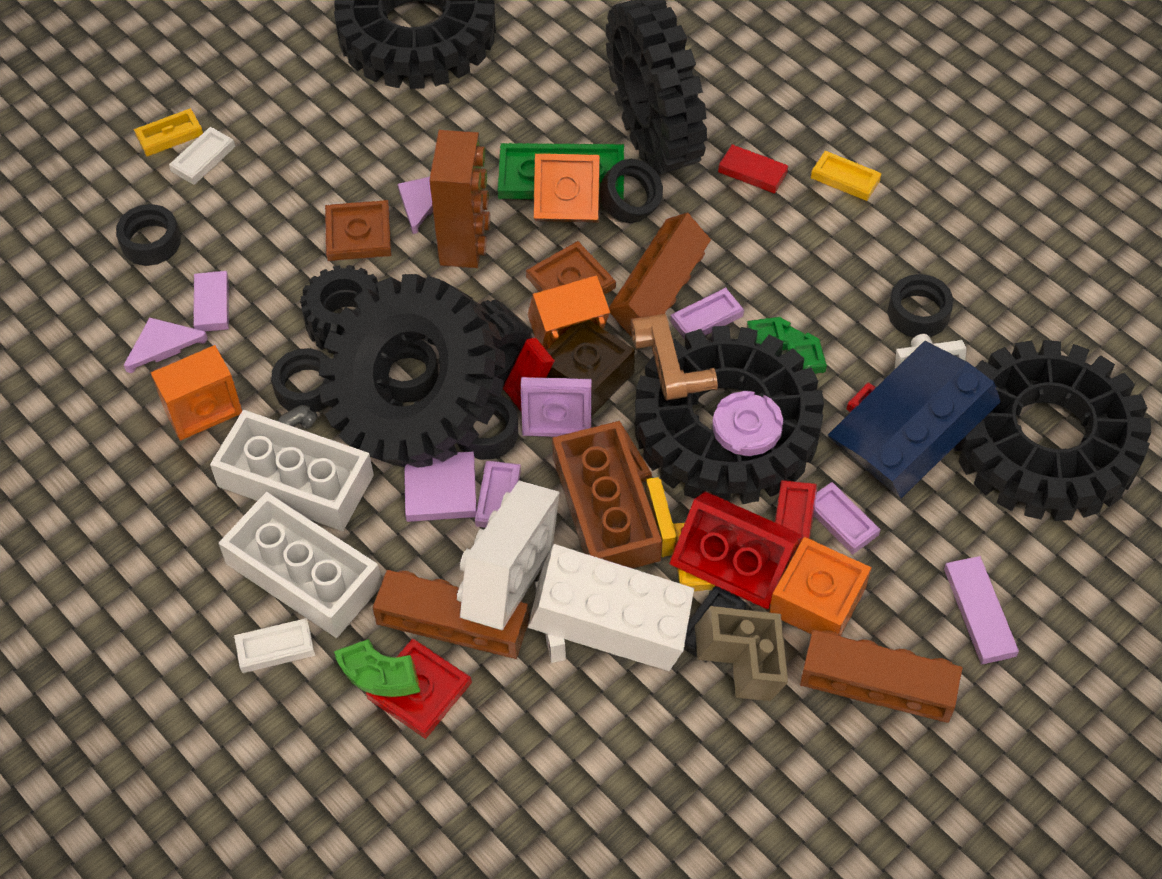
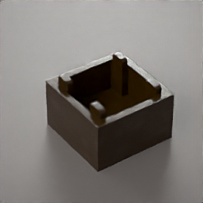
[546,320,635,416]

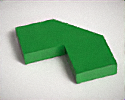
[747,317,827,374]

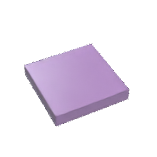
[521,377,591,437]
[405,451,477,522]

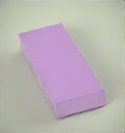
[944,556,1019,665]

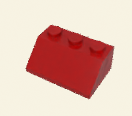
[669,491,804,609]

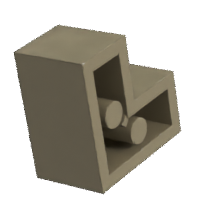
[695,606,788,701]

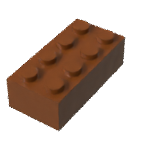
[429,130,491,268]
[552,421,662,569]

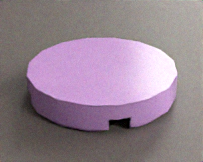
[712,391,783,456]

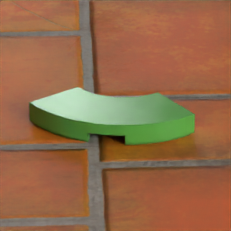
[334,639,421,697]

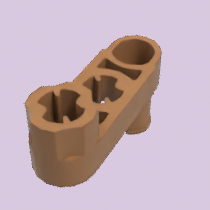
[631,314,718,400]

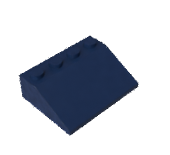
[828,341,1001,499]

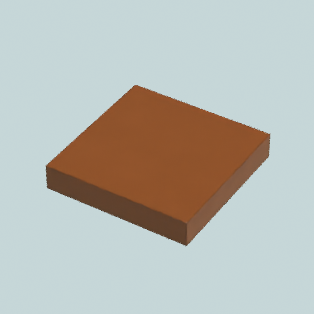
[325,200,392,261]
[526,241,616,295]

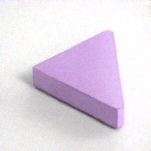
[398,177,433,234]
[124,318,208,373]

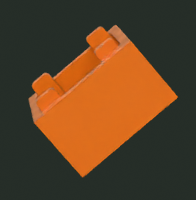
[534,154,600,222]
[527,275,610,349]
[150,345,242,441]
[769,537,872,635]

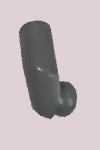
[278,405,317,428]

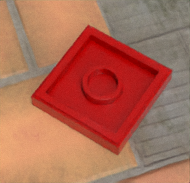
[366,638,472,739]

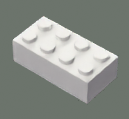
[210,410,374,531]
[457,481,560,630]
[219,492,382,638]
[528,544,694,671]

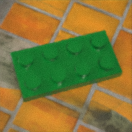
[498,143,624,200]

